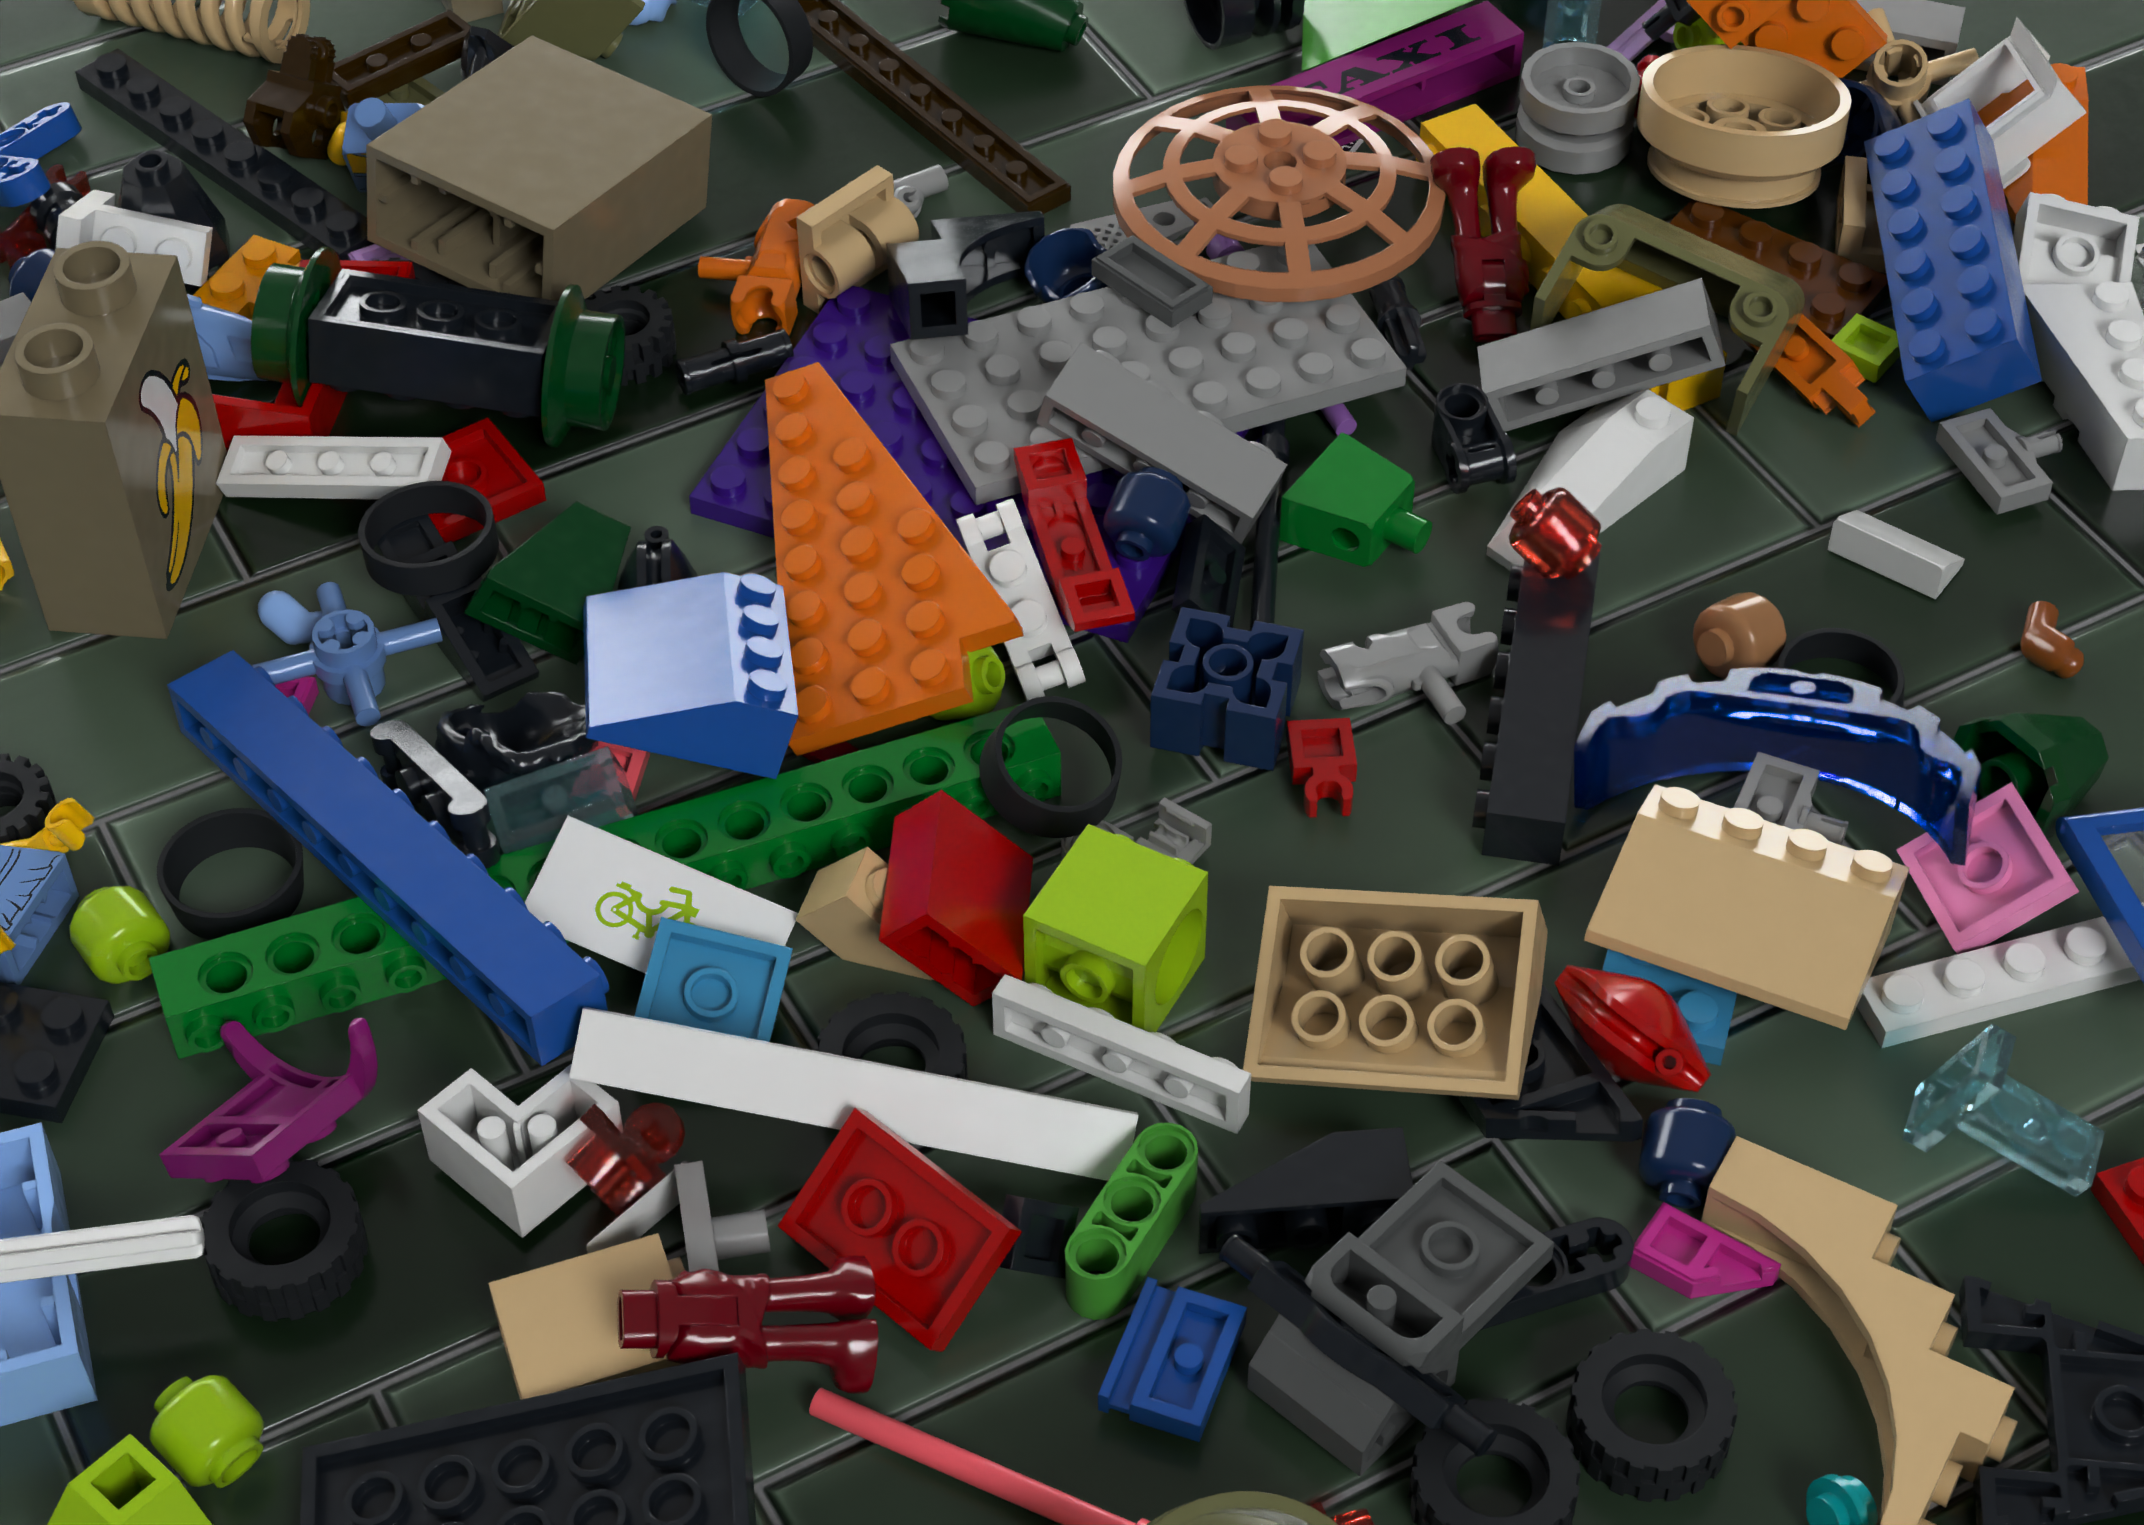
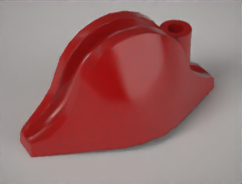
[1554,965,1711,1093]

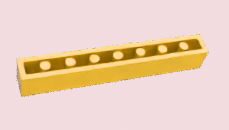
[1416,104,1727,411]

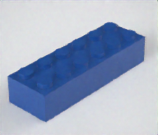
[1864,98,2042,423]

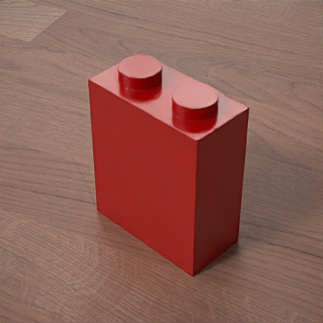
[879,790,1034,1007]

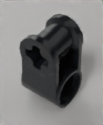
[1431,383,1517,494]

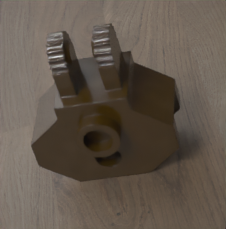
[243,33,346,160]

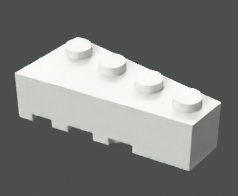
[2023,281,2144,491]

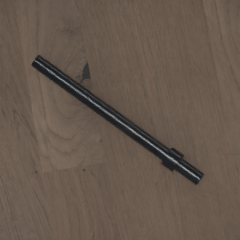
[1250,419,1290,631]

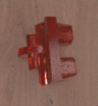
[566,1102,685,1217]

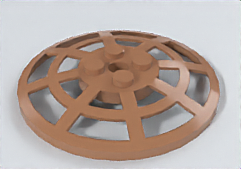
[1113,85,1446,302]

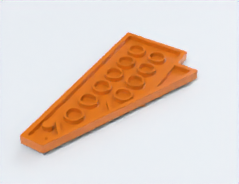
[765,362,1024,756]

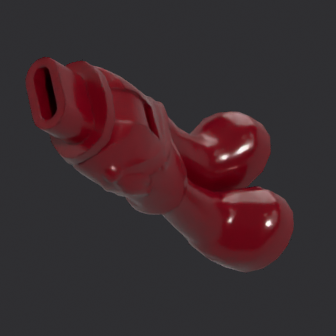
[1430,146,1536,342]
[617,1256,878,1394]

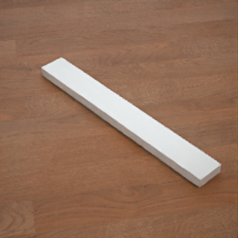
[569,1007,1139,1181]

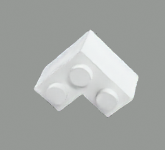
[417,1064,627,1238]

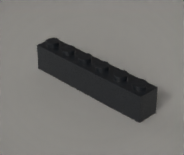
[1472,542,1600,866]

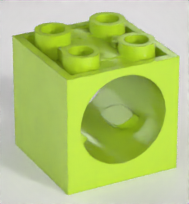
[1023,824,1208,1032]

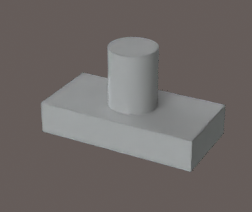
[674,1161,770,1272]

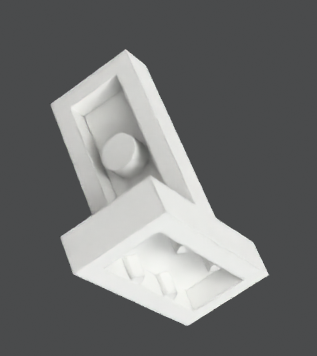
[55,190,213,287]

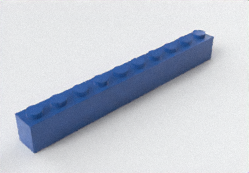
[167,650,609,1066]

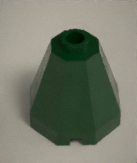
[1942,712,2109,839]

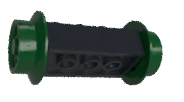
[251,247,625,447]

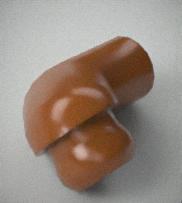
[2020,601,2084,679]

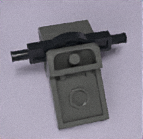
[1219,1160,1555,1476]

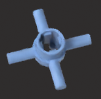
[252,582,443,726]

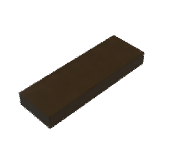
[331,10,471,109]

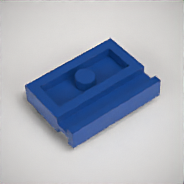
[1098,1277,1247,1442]

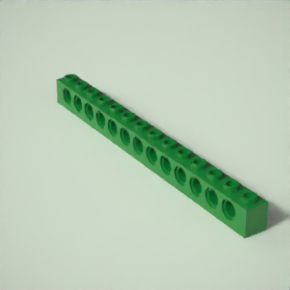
[148,703,1061,1059]

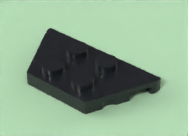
[1457,984,1643,1142]

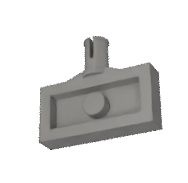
[1935,408,2063,515]
[1734,752,1849,845]

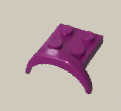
[159,1018,378,1184]

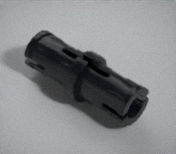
[674,328,794,395]

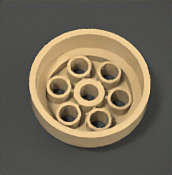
[1637,44,1852,209]

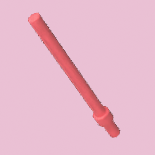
[809,1388,1150,1525]

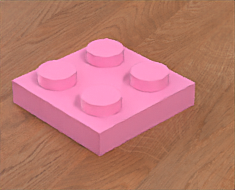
[1897,782,2079,954]

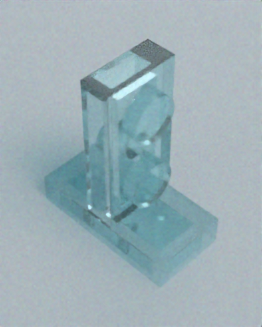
[1902,1023,2105,1197]

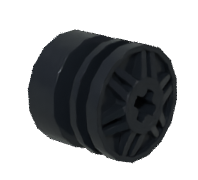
[1183,0,1305,50]

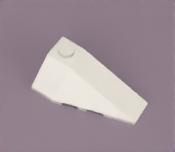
[1486,389,1694,570]

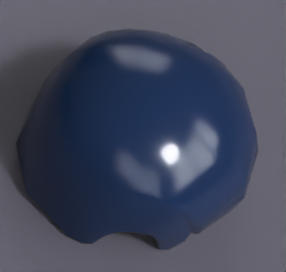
[1024,228,1108,304]

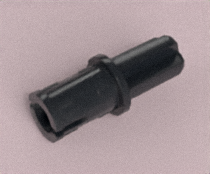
[1369,275,1427,370]

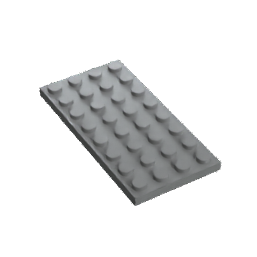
[890,244,1407,505]

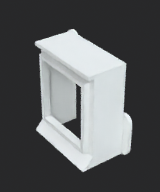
[1913,17,2087,189]

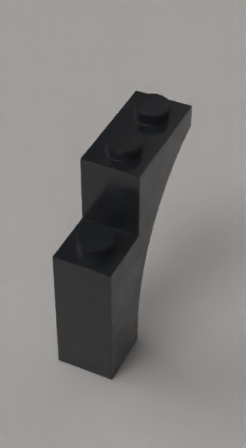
[886,211,1045,340]

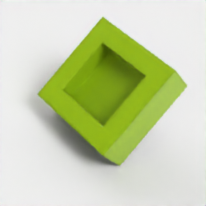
[1832,313,1900,383]

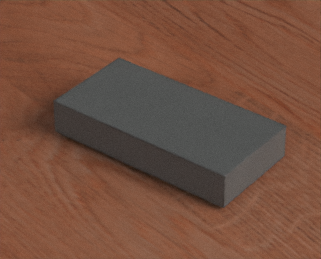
[1092,235,1213,328]

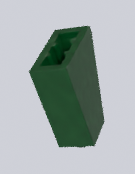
[464,501,631,665]

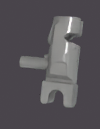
[1317,602,1498,725]

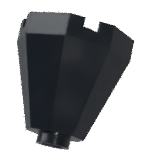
[118,150,230,290]

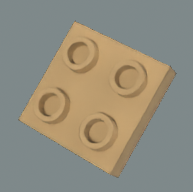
[796,165,919,314]

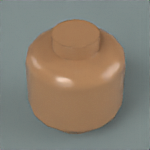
[1693,592,1787,680]

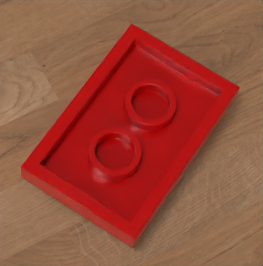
[777,1108,1022,1352]

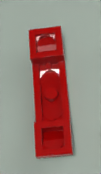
[1014,438,1135,632]

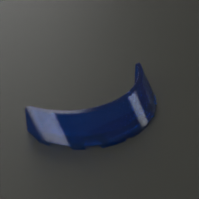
[1574,668,1981,866]

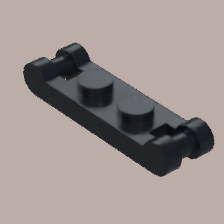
[370,720,501,869]

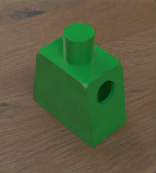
[1279,432,1432,567]

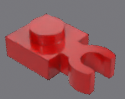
[1286,718,1357,818]

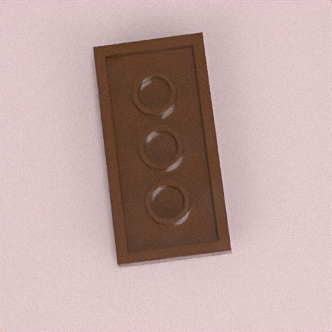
[1669,199,1889,340]

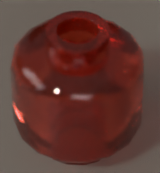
[1509,487,1602,580]

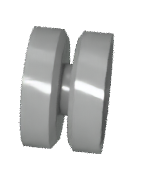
[1515,42,1640,175]

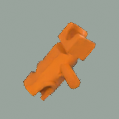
[698,198,814,336]

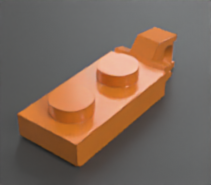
[1743,314,1876,428]

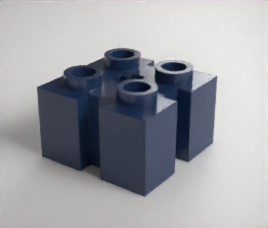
[1150,607,1304,771]

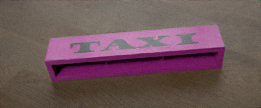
[1226,1,1524,146]

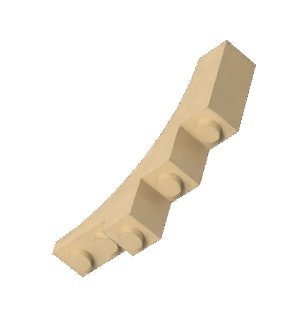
[1701,1136,2018,1525]

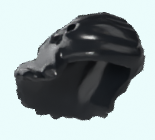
[435,691,599,803]

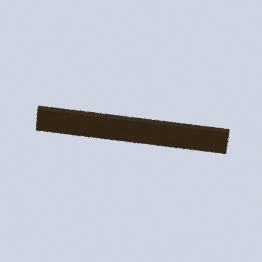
[797,0,1071,214]

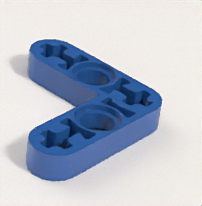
[0,102,82,207]

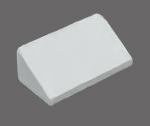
[1827,510,1965,600]

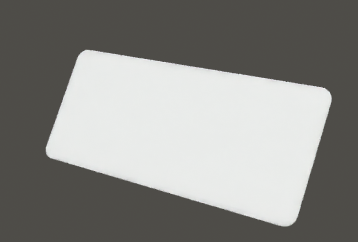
[587,1161,687,1253]

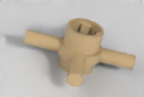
[1860,8,1979,125]

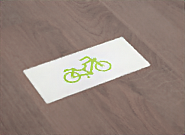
[525,815,798,974]

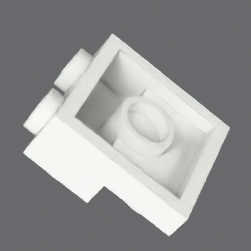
[2013,192,2140,284]

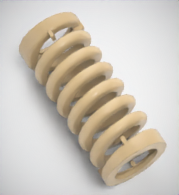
[73,0,310,64]

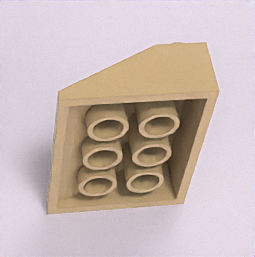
[1584,784,1910,1030]
[1243,886,1548,1100]

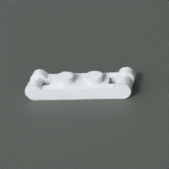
[956,498,1086,701]

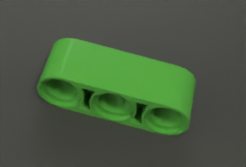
[1065,1122,1198,1320]

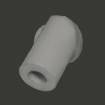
[893,164,949,218]

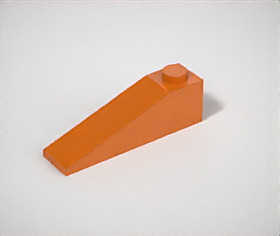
[1977,63,2089,224]

